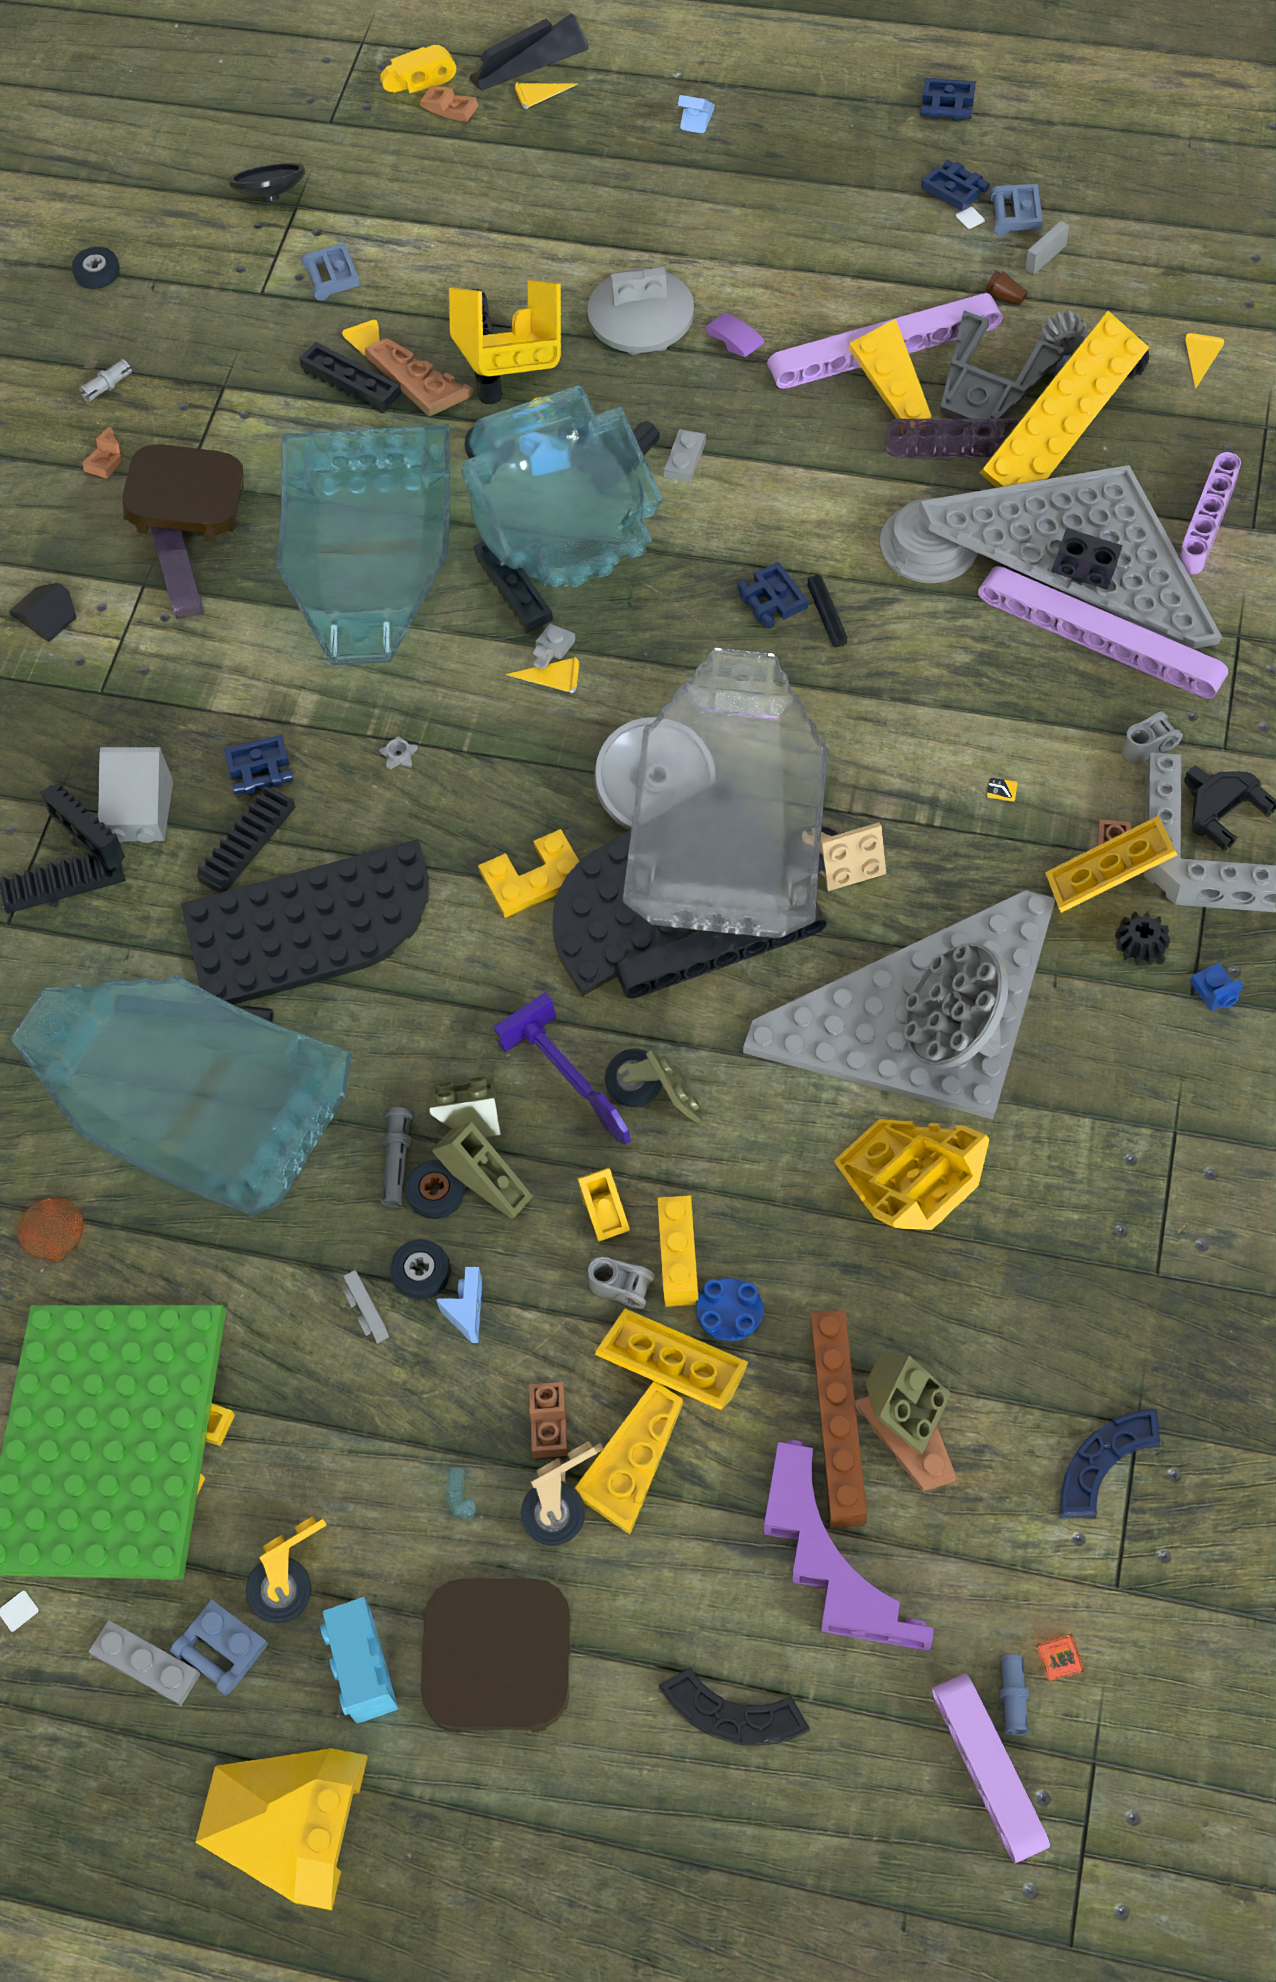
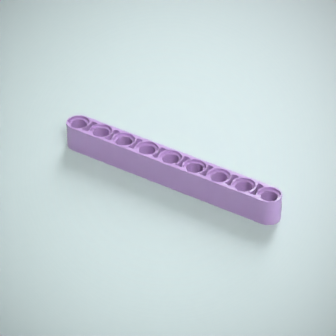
[767,293,1003,389]
[978,566,1228,699]

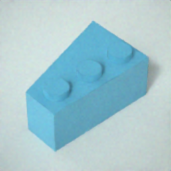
[320,1597,399,1724]

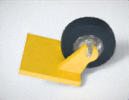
[246,1516,326,1623]

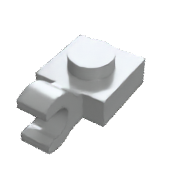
[533,624,575,670]

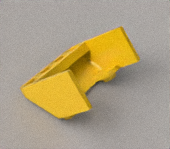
[449,280,561,376]

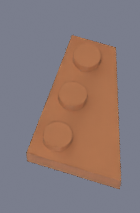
[855,1396,956,1492]

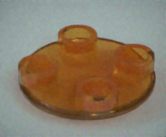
[18,1198,85,1262]

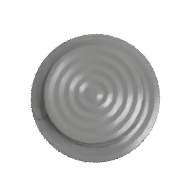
[880,498,978,583]

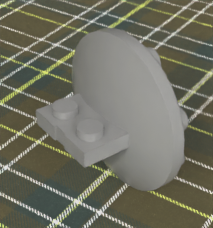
[587,267,694,355]
[904,943,1008,1069]

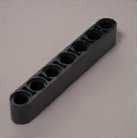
[614,895,827,999]

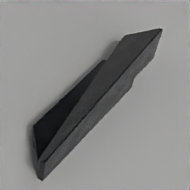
[470,13,589,90]

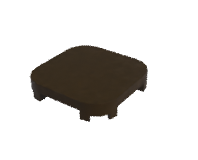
[122,444,243,541]
[421,1579,571,1733]

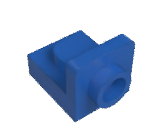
[1190,963,1243,1011]

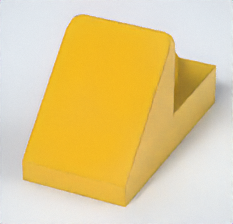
[577,1167,630,1241]

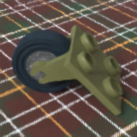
[605,1048,702,1124]

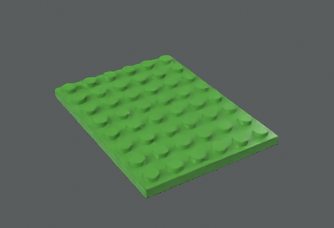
[0,1305,226,1580]

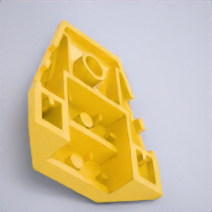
[834,1119,989,1230]
[195,1748,368,1911]

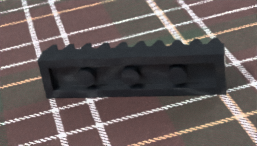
[299,342,401,414]
[474,534,553,633]
[40,784,125,870]
[197,786,296,893]
[0,853,126,914]

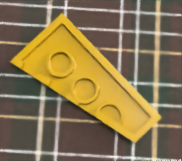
[848,319,932,434]
[575,1381,683,1535]

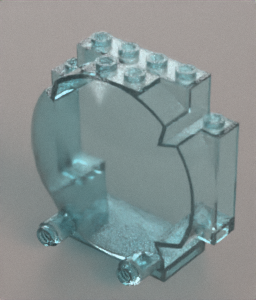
[461,384,663,587]

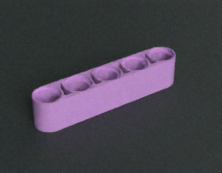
[1179,452,1241,575]
[932,1673,1050,1864]

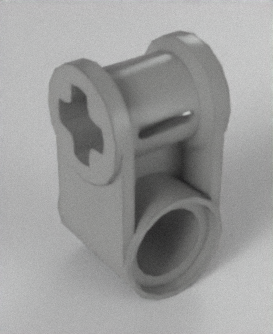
[1122,711,1183,764]
[588,1257,655,1309]

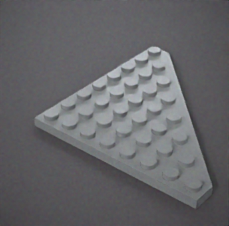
[919,465,1222,649]
[743,891,1055,1120]

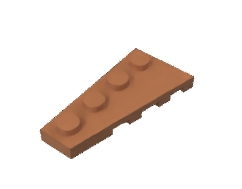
[365,338,473,417]

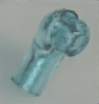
[445,1467,476,1521]

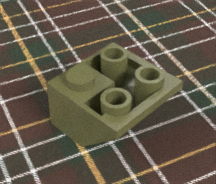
[429,1076,500,1137]
[866,1353,952,1454]

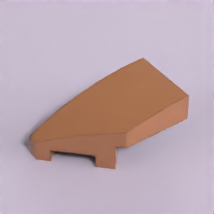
[82,427,122,479]

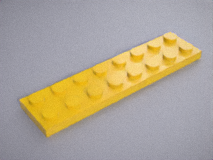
[979,311,1149,488]

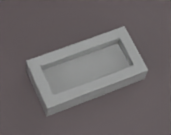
[1025,221,1069,275]

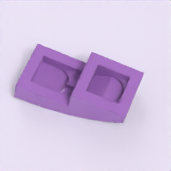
[705,313,764,357]

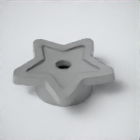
[379,736,418,770]

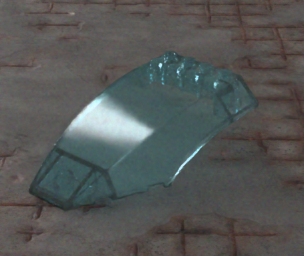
[274,424,450,665]
[10,974,352,1217]

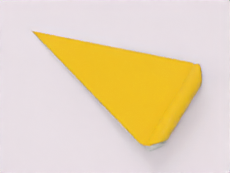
[515,82,579,109]
[342,320,380,366]
[1185,333,1224,389]
[505,657,579,693]

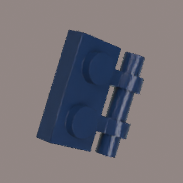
[920,78,976,121]
[921,160,990,211]
[737,562,808,628]
[224,734,293,795]

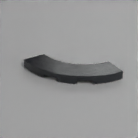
[659,1667,810,1746]

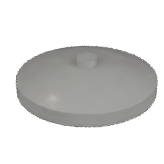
[594,717,716,830]

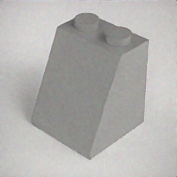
[98,747,173,843]

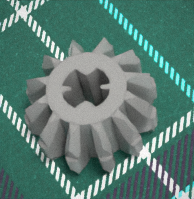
[1040,309,1088,355]

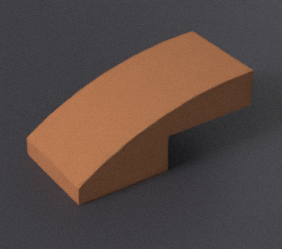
[420,86,479,122]

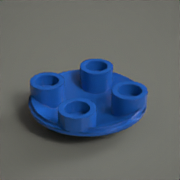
[695,1278,763,1341]

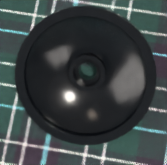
[228,163,305,201]

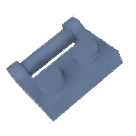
[990,184,1043,235]
[301,243,360,301]
[170,1599,268,1696]

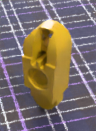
[380,45,456,93]

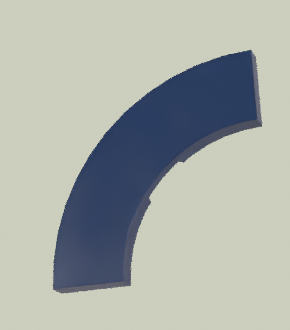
[1059,1409,1161,1518]

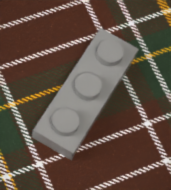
[88,1620,201,1706]

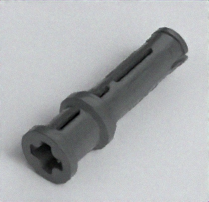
[381,1107,414,1208]

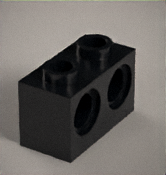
[1051,528,1123,590]

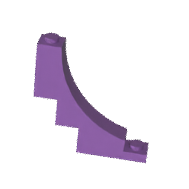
[764,1440,934,1651]

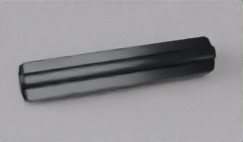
[807,574,847,647]

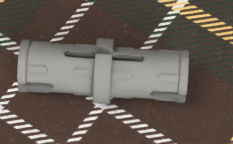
[79,359,132,402]

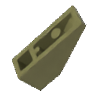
[432,1122,533,1219]

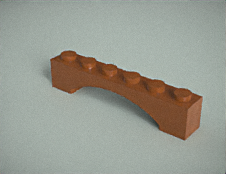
[810,1310,867,1528]

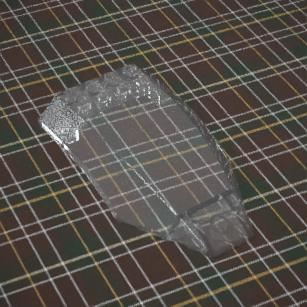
[623,648,829,938]

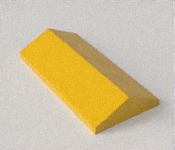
[1045,815,1177,913]
[595,1309,748,1410]

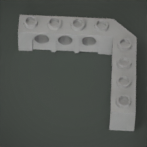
[1144,753,1276,912]

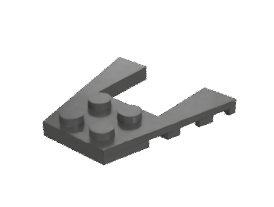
[940,310,1064,432]

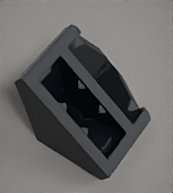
[9,583,77,642]

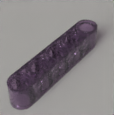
[885,419,1019,457]
[150,526,204,620]

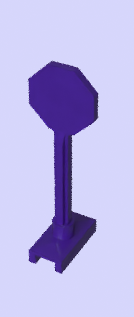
[493,992,631,1145]

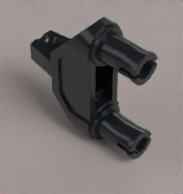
[1184,765,1276,852]

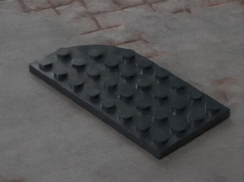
[553,777,793,996]
[181,839,430,1006]

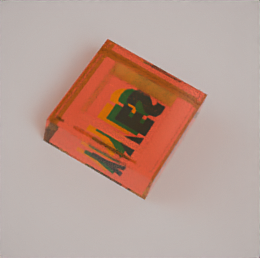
[1036,1634,1085,1682]

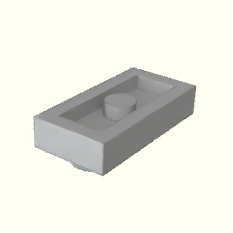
[664,429,706,483]
[342,1270,389,1344]

